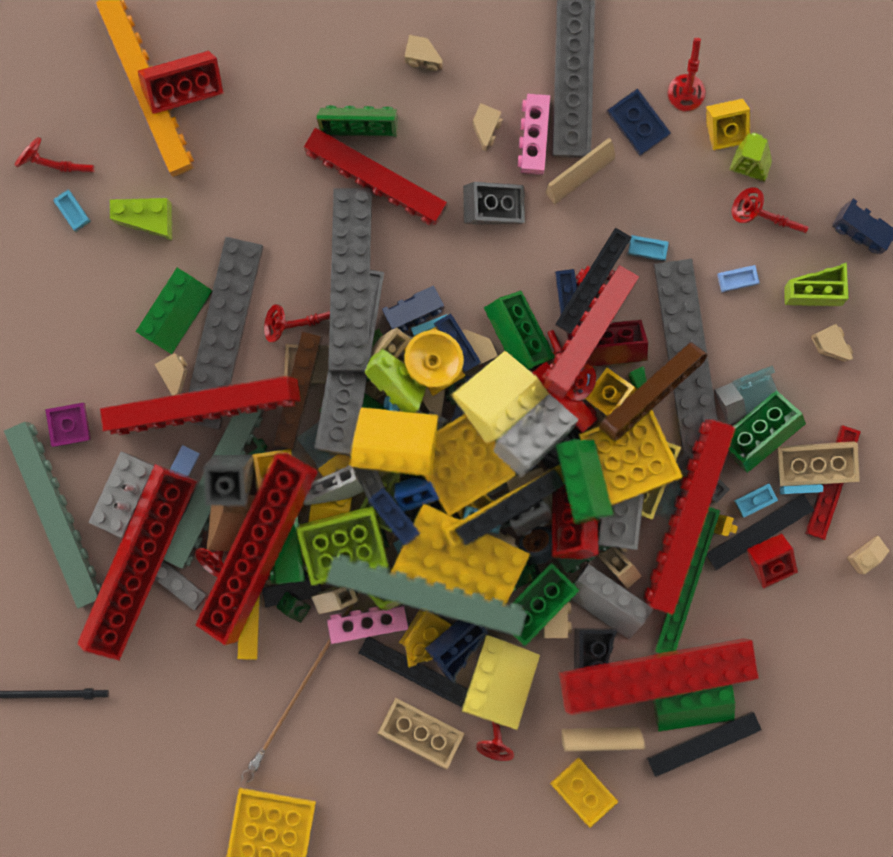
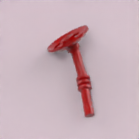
[668,38,705,111]
[15,137,94,173]
[732,187,809,234]
[264,304,330,343]
[547,330,596,401]
[195,548,224,577]
[476,722,514,761]

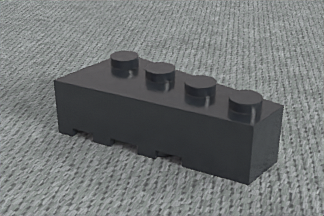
[574,628,617,669]

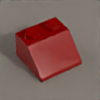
[747,533,798,589]

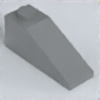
[303,465,364,505]

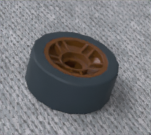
[519,526,552,564]

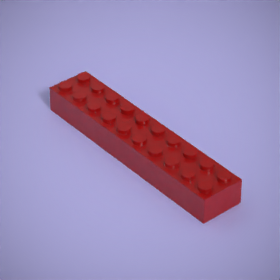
[100,376,301,436]
[644,419,736,614]
[195,453,318,645]
[77,464,197,661]
[559,638,759,715]

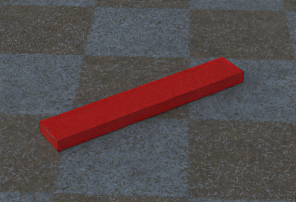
[805,425,861,540]

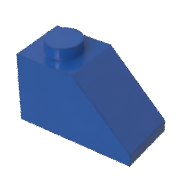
[395,477,439,512]

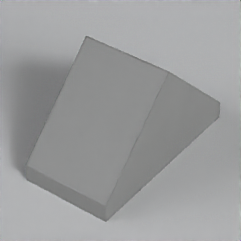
[714,383,746,425]

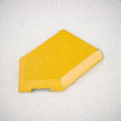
[405,610,452,667]

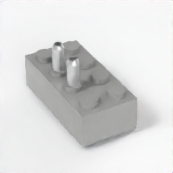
[493,394,578,477]
[89,452,154,538]

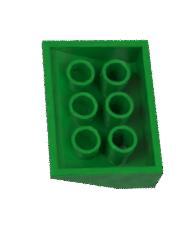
[317,105,397,137]

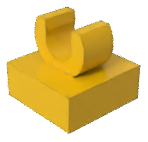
[714,514,738,537]

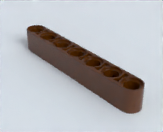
[599,342,707,441]

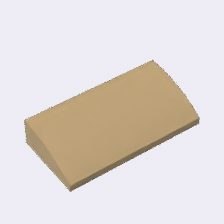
[546,138,615,204]
[777,442,860,486]
[377,698,465,770]
[561,727,645,751]

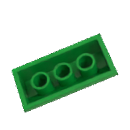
[135,267,213,354]
[484,291,555,371]
[728,390,806,473]
[556,440,614,525]
[268,517,304,584]
[509,563,580,646]
[653,684,736,732]

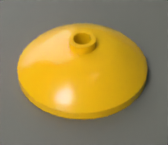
[404,330,463,388]

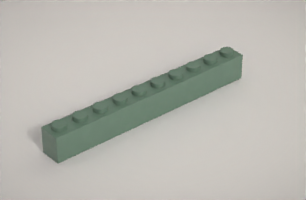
[163,409,265,569]
[4,422,102,609]
[327,555,526,636]

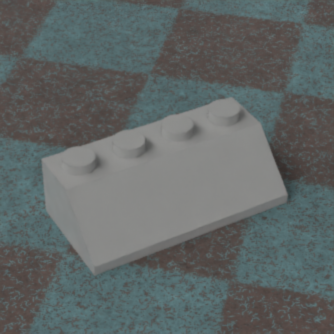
[571,563,653,639]

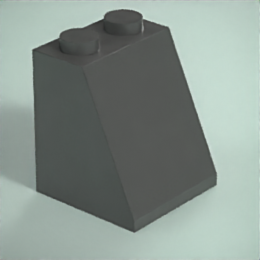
[204,455,254,505]

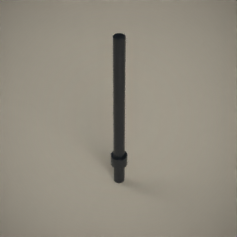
[0,688,109,700]

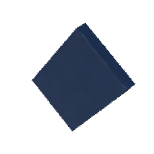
[607,88,671,156]

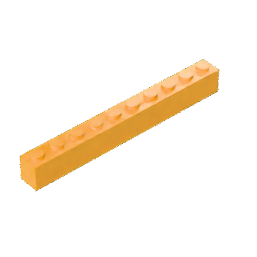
[96,0,194,177]

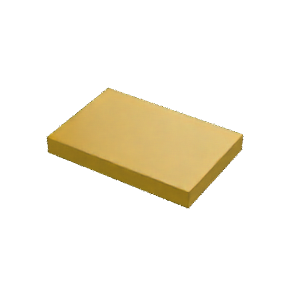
[550,757,618,828]

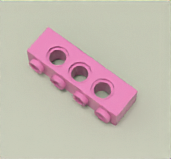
[518,94,550,175]
[327,605,408,644]

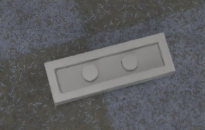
[155,560,207,610]

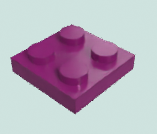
[45,403,91,447]

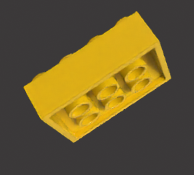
[350,408,438,475]

